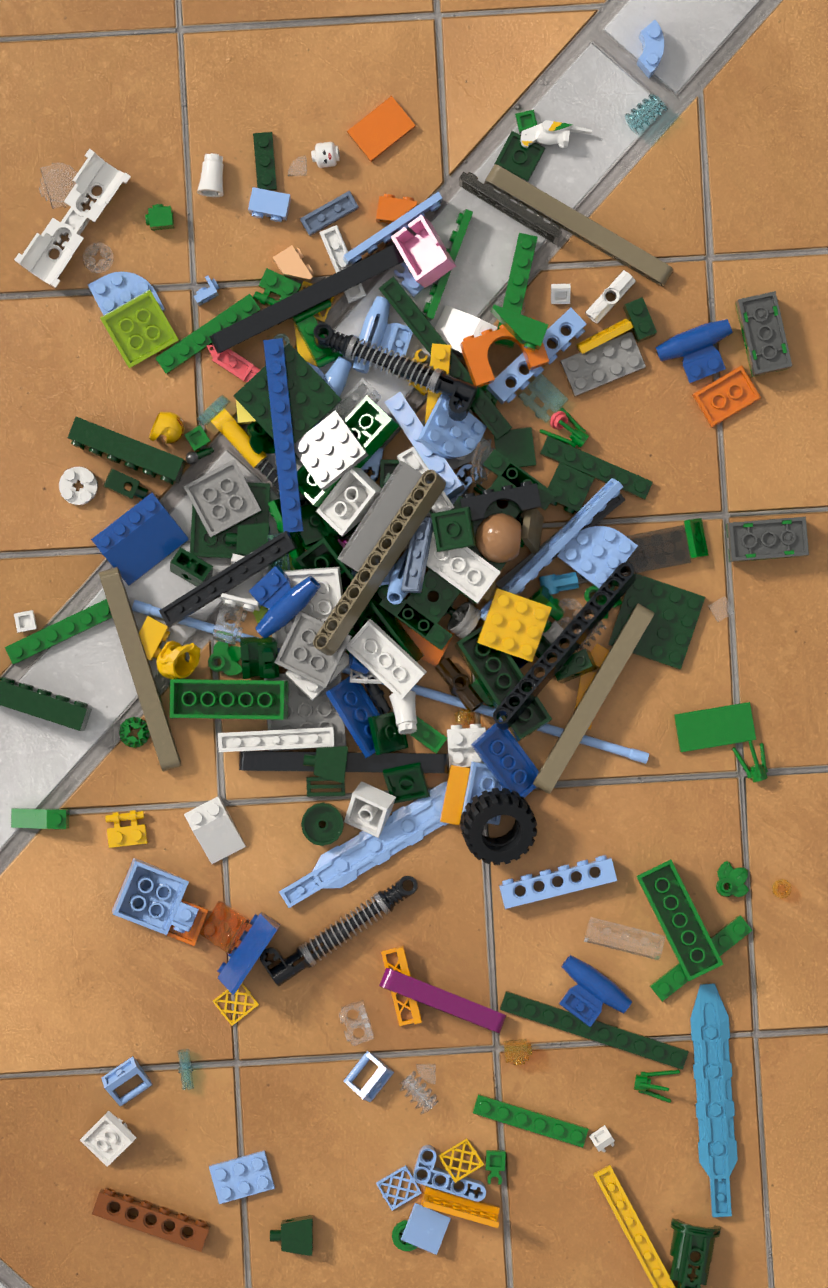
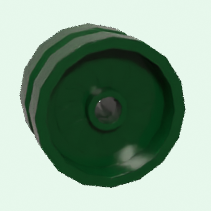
[301,802,344,846]

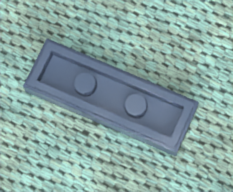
[300,191,359,236]

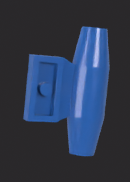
[655,319,733,383]
[249,565,320,638]
[559,955,632,1027]

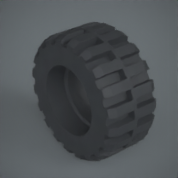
[460,788,537,865]

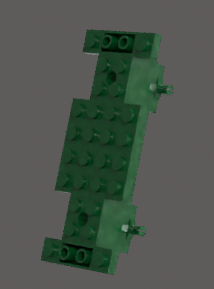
[379,449,556,650]

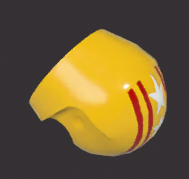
[149,412,184,444]

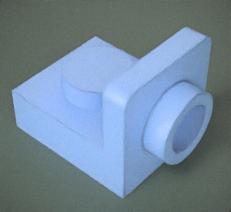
[194,276,220,306]
[171,902,199,933]

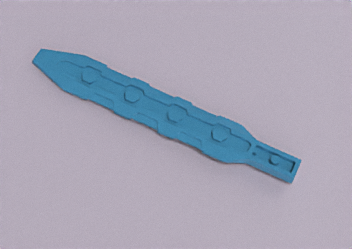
[690,984,738,1217]

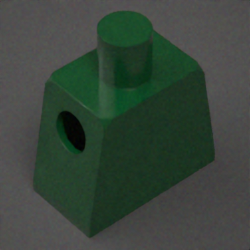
[103,469,148,500]
[225,523,270,556]
[303,746,348,783]
[270,1215,313,1256]

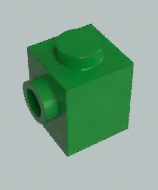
[145,204,174,231]

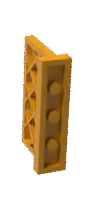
[421,1186,500,1228]

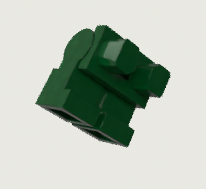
[240,637,279,679]

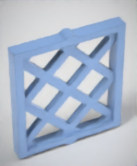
[376,1165,422,1210]

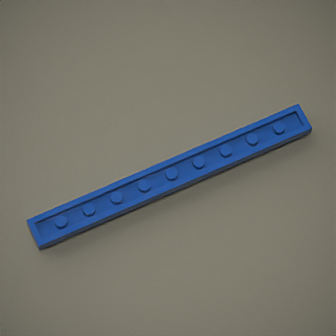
[263,338,303,533]

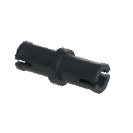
[363,677,391,715]

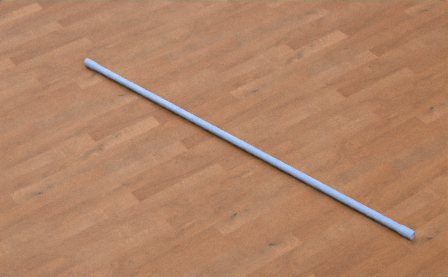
[132,600,649,764]

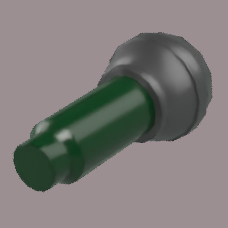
[185,447,214,465]

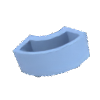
[637,20,664,79]

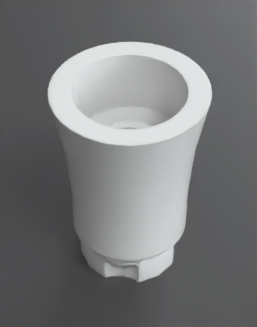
[197,153,224,197]
[389,691,417,734]

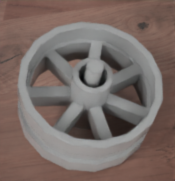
[448,602,481,639]

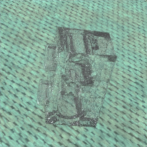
[338,1000,375,1046]

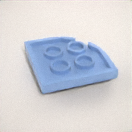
[88,272,165,315]
[418,394,487,459]
[557,526,638,589]

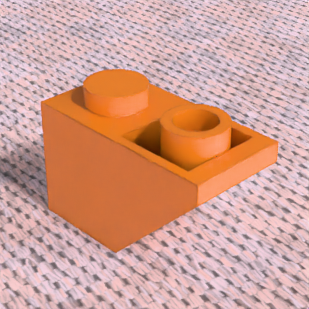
[376,194,417,224]

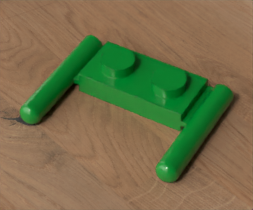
[292,300,343,368]

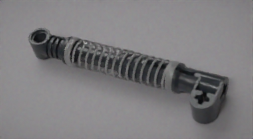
[313,323,478,421]
[260,876,418,986]

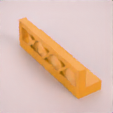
[381,946,422,1026]

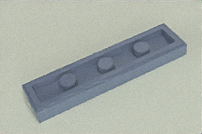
[401,517,433,593]

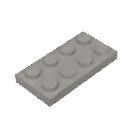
[560,332,646,396]

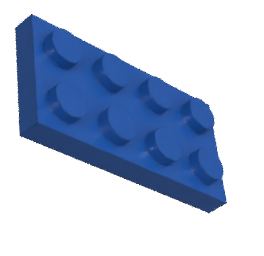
[325,673,380,758]
[471,720,539,798]

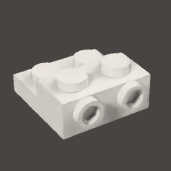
[447,724,486,768]

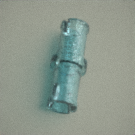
[177,1049,194,1090]

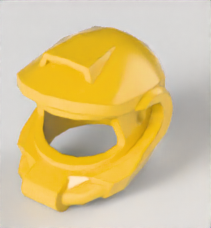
[156,640,201,679]

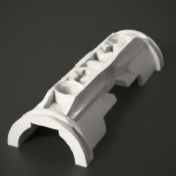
[14,149,131,288]

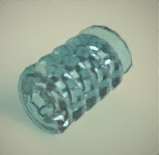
[625,94,668,135]

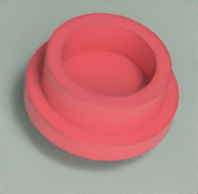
[550,411,568,430]

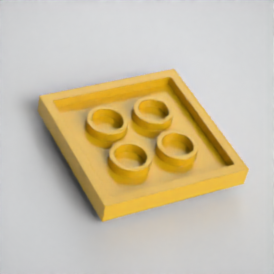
[477,588,552,662]

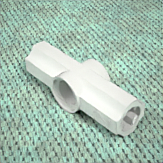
[585,270,636,324]

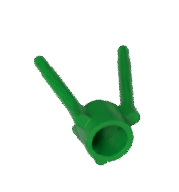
[540,408,589,448]
[732,740,768,783]
[634,1070,680,1103]

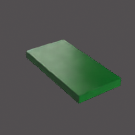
[674,702,756,752]

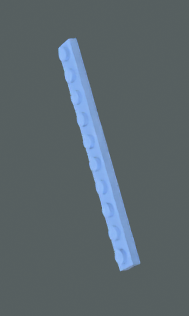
[480,478,623,621]

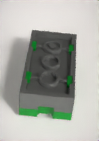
[735,291,792,377]
[726,517,809,562]

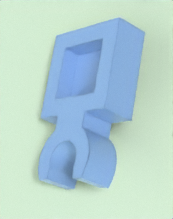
[394,263,424,297]

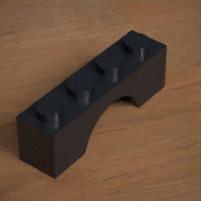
[460,481,541,522]

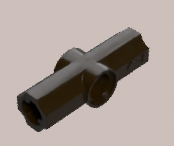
[435,658,484,713]

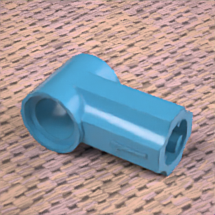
[539,572,579,595]

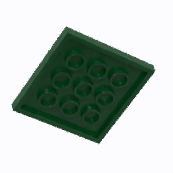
[233,343,342,444]
[190,482,271,559]
[608,573,705,670]

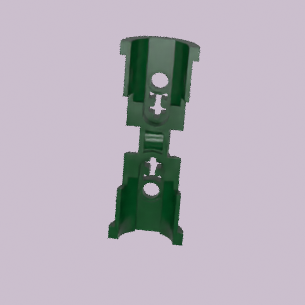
[670,1218,721,1288]

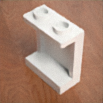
[221,554,272,612]

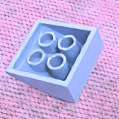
[112,858,189,935]

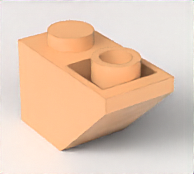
[273,245,314,282]

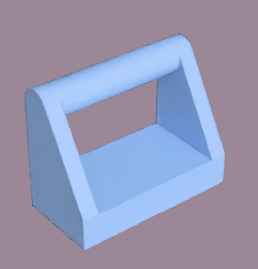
[344,1051,394,1102]
[101,1056,152,1107]

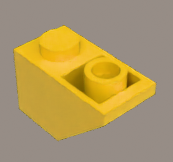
[139,616,171,661]

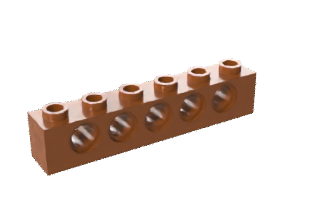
[92,1188,210,1252]

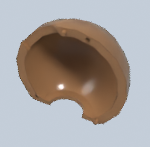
[475,513,521,563]

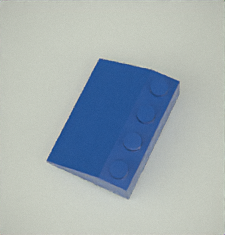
[91,493,189,586]
[217,912,280,995]

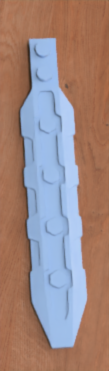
[279,781,465,908]

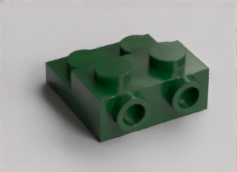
[548,462,594,514]

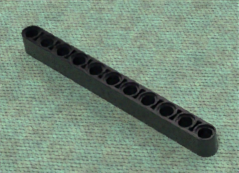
[209,244,404,354]
[493,562,636,730]
[239,751,448,773]

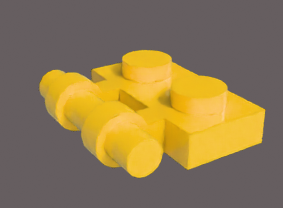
[105,810,148,848]

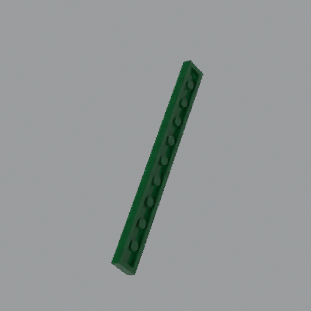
[378,276,512,440]
[500,991,689,1070]

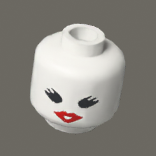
[311,142,340,168]

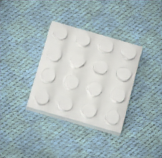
[264,567,343,648]

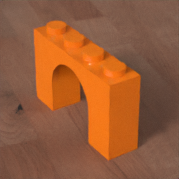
[460,318,549,388]

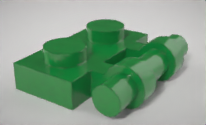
[253,268,301,306]

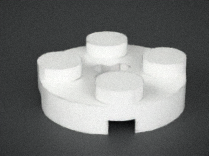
[59,467,98,505]

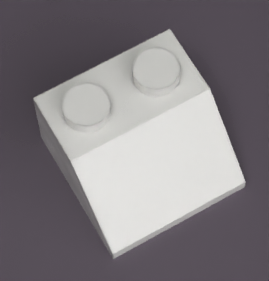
[344,781,396,838]

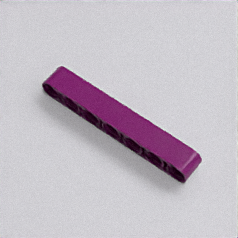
[379,968,507,1034]

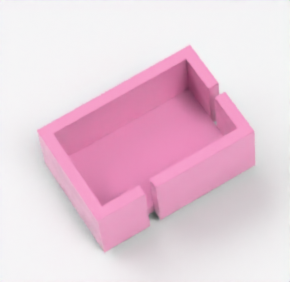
[391,215,456,288]

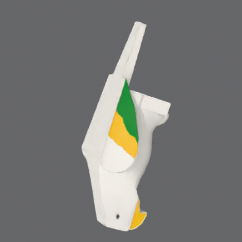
[520,120,592,149]

